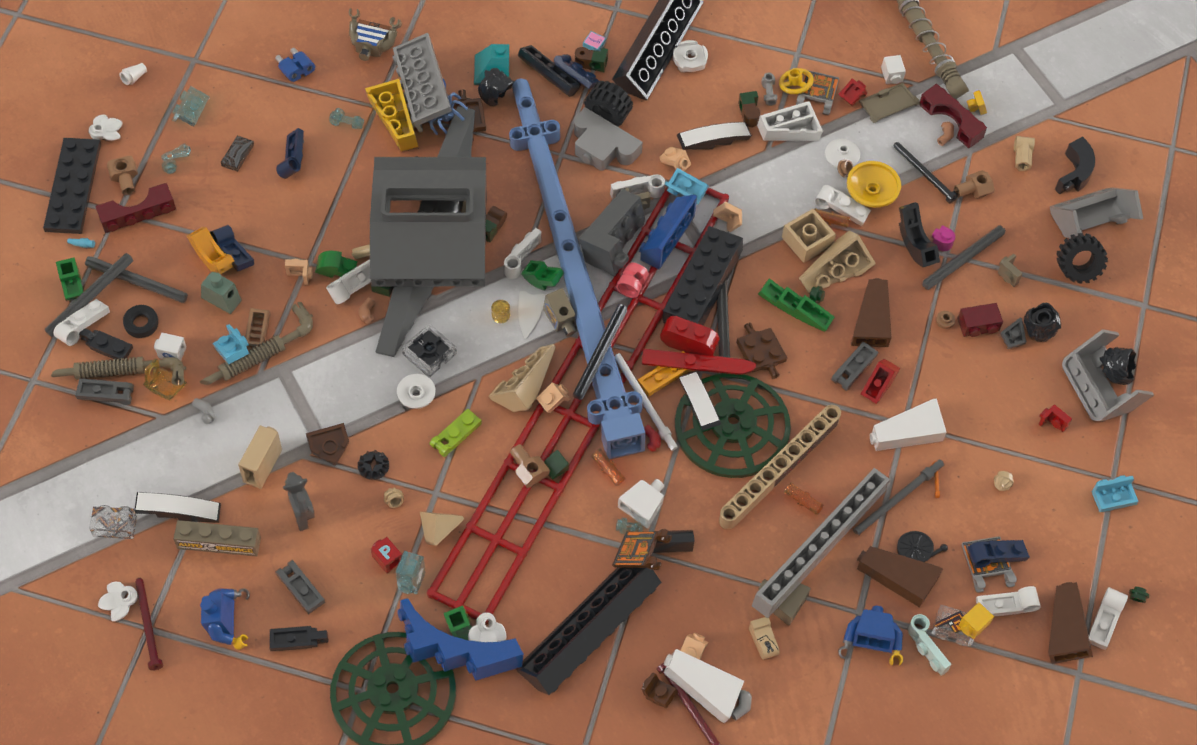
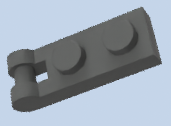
[831,341,879,391]
[75,378,134,405]
[275,560,325,614]

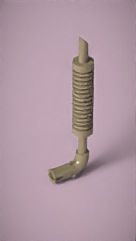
[199,302,313,385]
[51,356,186,386]

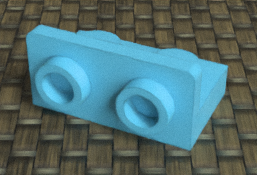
[213,324,249,364]

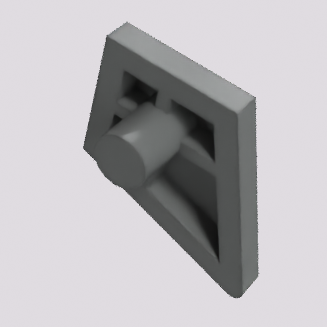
[1000,318,1026,349]

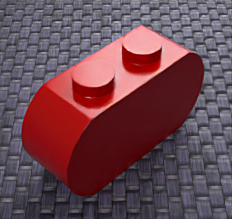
[660,316,720,356]

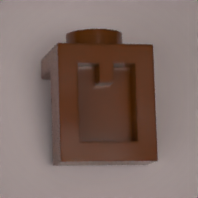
[642,673,678,709]

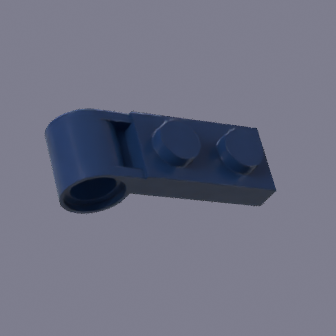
[276,128,304,179]
[210,225,254,271]
[968,540,1030,568]

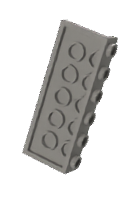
[392,33,452,132]

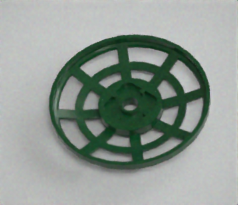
[675,373,791,478]
[330,632,456,745]

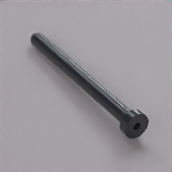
[893,142,958,204]

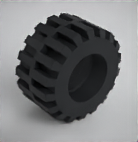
[584,81,633,127]
[1057,233,1108,284]

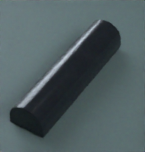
[518,45,581,97]

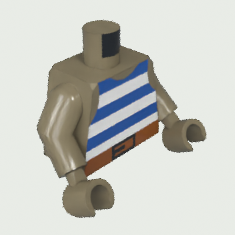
[349,8,402,61]

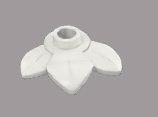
[89,115,123,141]
[98,582,138,622]
[468,613,507,642]

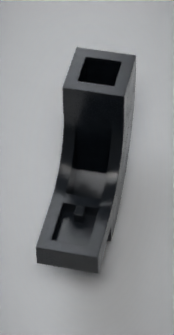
[1055,137,1095,194]
[899,202,940,268]

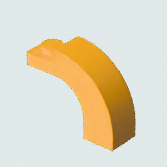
[187,227,234,274]

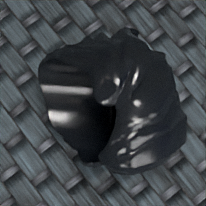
[478,68,514,106]
[1024,302,1061,342]
[1100,347,1136,385]

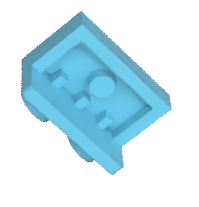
[665,168,709,205]
[1092,475,1139,512]

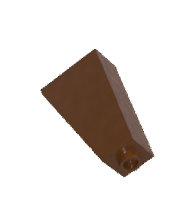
[851,278,892,347]
[857,546,943,607]
[1048,582,1093,664]

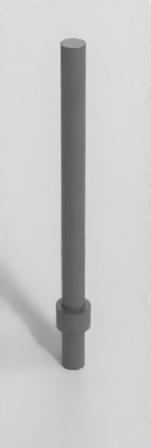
[853,459,944,535]

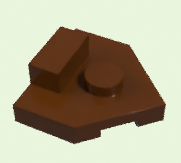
[306,423,349,466]

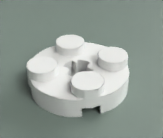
[673,40,708,72]

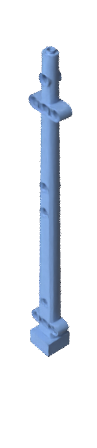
[509,79,645,460]

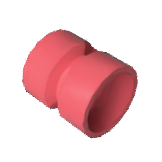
[616,262,649,298]

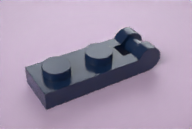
[554,54,600,89]

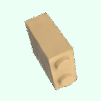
[238,425,282,489]

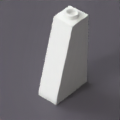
[869,398,947,451]
[663,649,744,723]

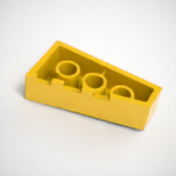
[365,79,418,152]

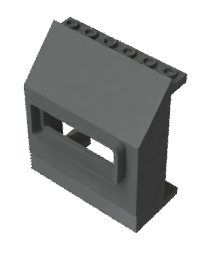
[370,157,487,287]

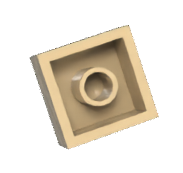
[782,209,836,263]

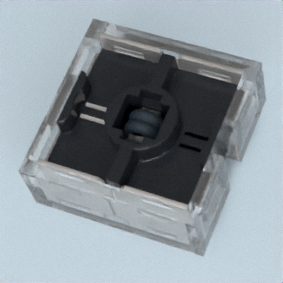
[402,323,457,378]

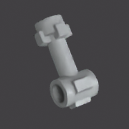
[761,73,777,106]

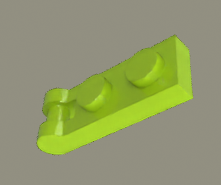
[429,409,482,457]

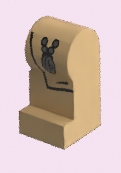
[749,617,779,660]

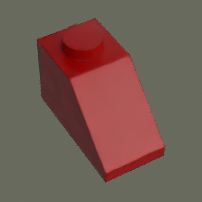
[861,359,901,404]

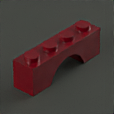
[919,83,987,148]
[95,183,176,233]

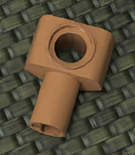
[107,156,138,195]
[954,170,995,199]
[510,444,550,488]

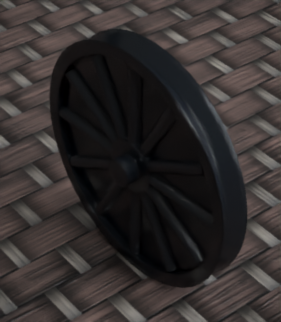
[897,531,934,562]

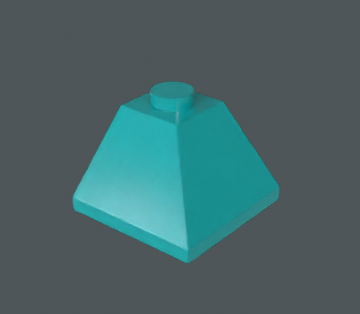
[474,44,510,85]

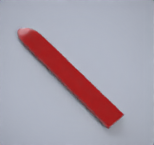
[642,348,756,375]

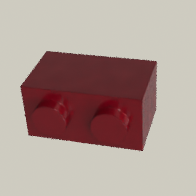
[957,303,1003,337]

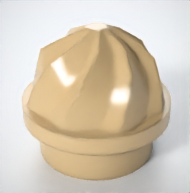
[994,471,1014,491]
[384,487,404,508]

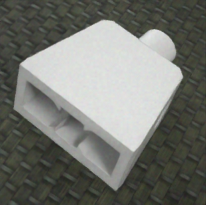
[618,479,664,529]

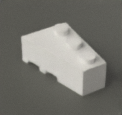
[757,101,823,141]

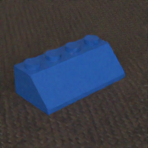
[639,194,697,270]

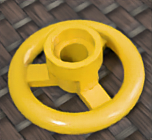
[779,68,814,94]

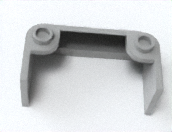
[1050,188,1143,239]
[1062,329,1154,422]

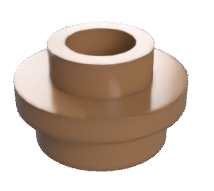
[837,159,854,177]
[936,311,955,329]

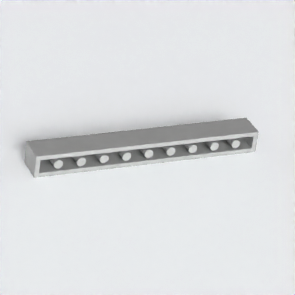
[752,468,890,618]

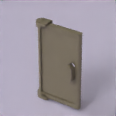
[859,83,920,123]

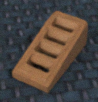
[245,308,270,347]

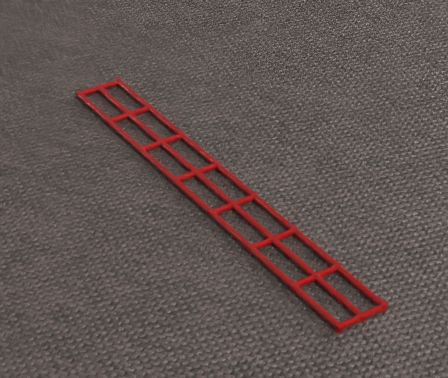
[427,187,729,625]

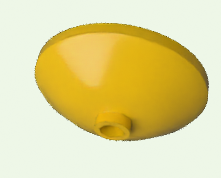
[847,161,901,208]

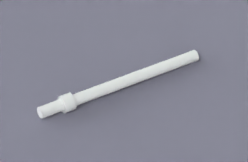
[615,353,678,451]

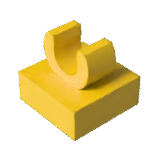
[967,90,987,115]

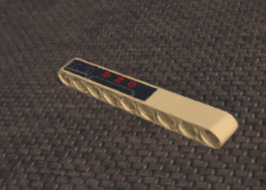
[719,404,841,529]

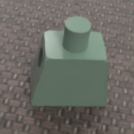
[201,272,242,314]

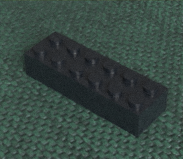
[663,226,743,325]

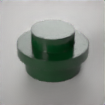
[810,286,825,304]
[1129,587,1150,603]

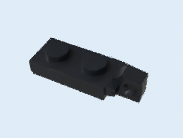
[79,328,133,360]
[270,626,328,651]

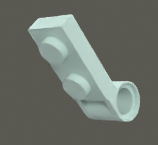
[908,614,951,676]

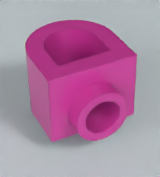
[931,225,955,251]

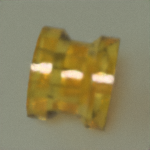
[491,300,510,323]

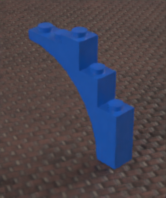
[397,598,524,681]

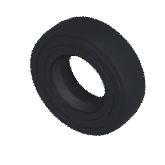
[123,305,158,338]

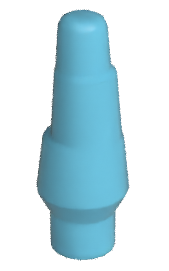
[67,238,95,248]

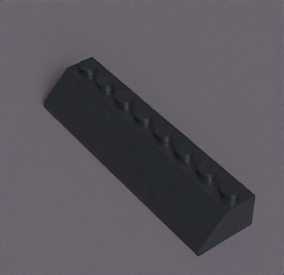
[612,0,703,100]
[516,567,662,695]

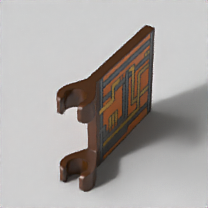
[612,529,672,570]

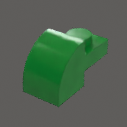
[315,251,358,278]
[56,257,84,301]
[521,260,564,290]
[443,606,472,640]

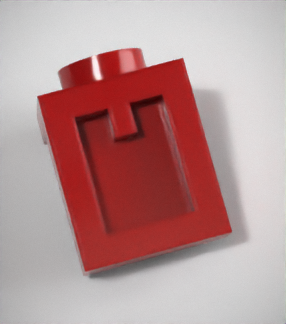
[838,78,868,107]
[1039,404,1072,432]

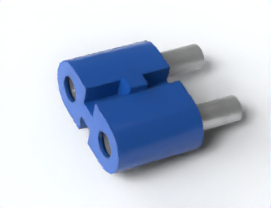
[275,48,315,82]

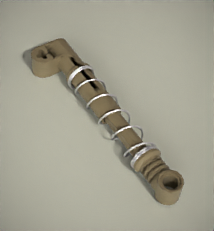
[896,0,969,99]

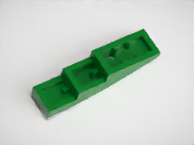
[758,278,835,332]

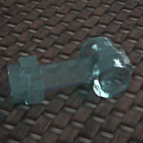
[329,108,364,129]

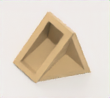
[420,511,464,546]

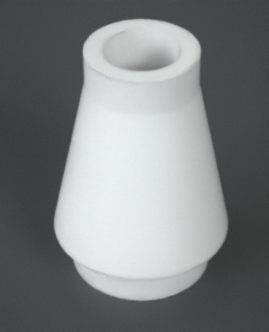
[119,63,147,85]

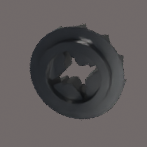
[358,450,389,480]

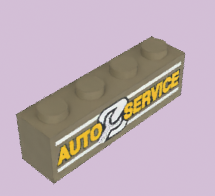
[173,520,261,556]

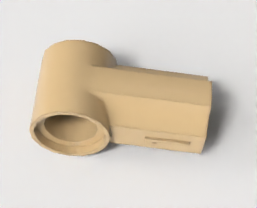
[1014,136,1035,171]

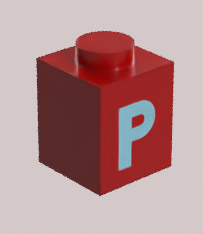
[371,537,403,573]

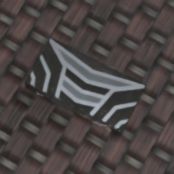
[221,135,254,172]

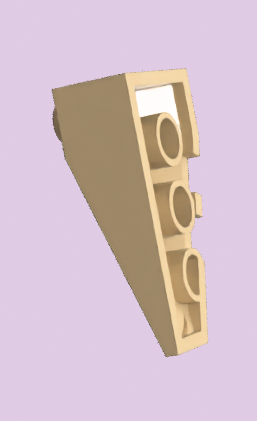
[799,231,876,293]
[488,344,556,412]

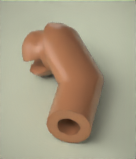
[937,122,954,146]
[358,297,375,324]

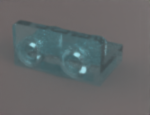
[172,86,210,127]

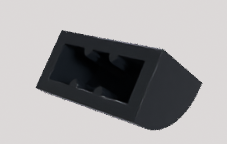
[653,530,695,553]

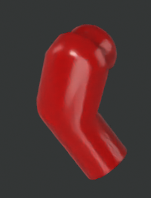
[644,424,661,452]

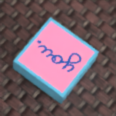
[583,31,606,51]

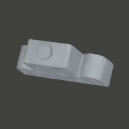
[574,107,643,171]

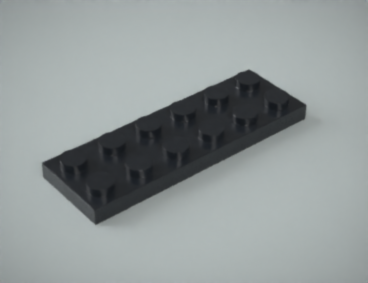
[43,138,101,234]

